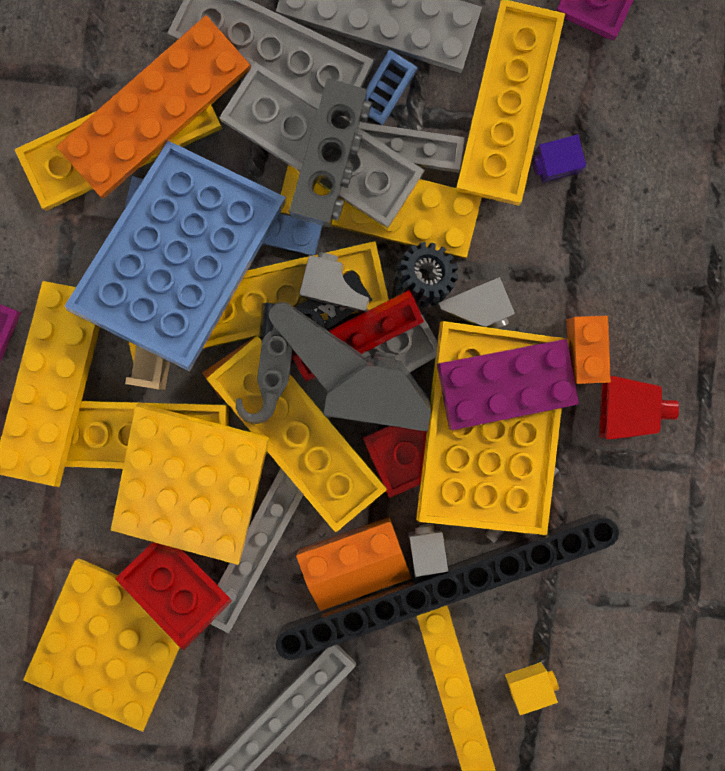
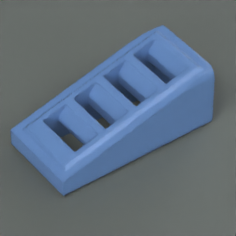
[366,49,418,125]

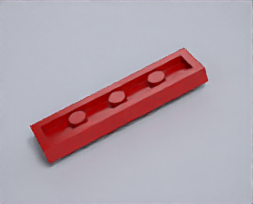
[292,290,424,382]

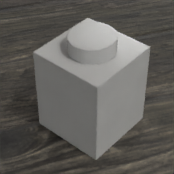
[408,524,448,577]

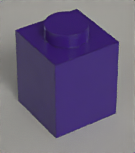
[532,134,587,183]

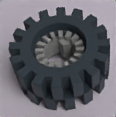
[394,242,458,307]

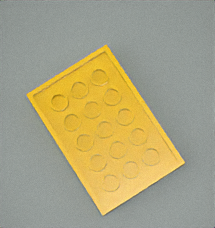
[416,321,570,535]

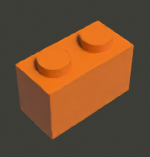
[566,316,611,384]

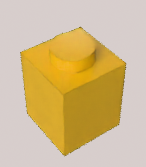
[505,662,559,715]

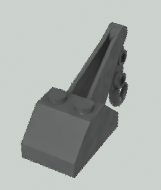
[236,302,431,432]

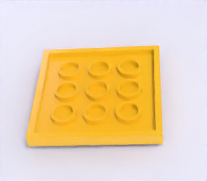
[111,403,270,565]
[23,558,180,732]

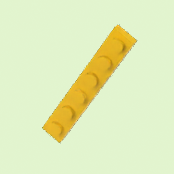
[417,605,496,771]

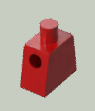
[599,376,679,439]

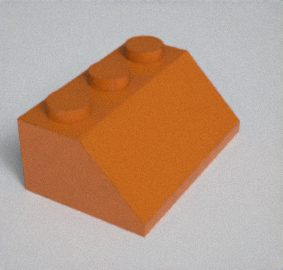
[296,516,412,611]

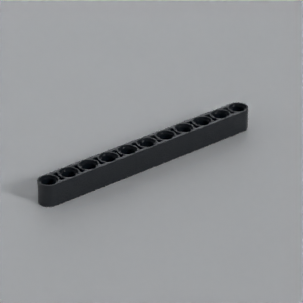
[276,514,619,660]

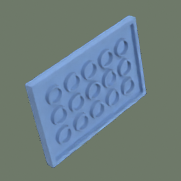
[65,141,286,372]

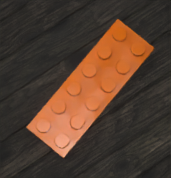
[56,15,251,199]

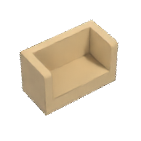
[125,346,170,390]

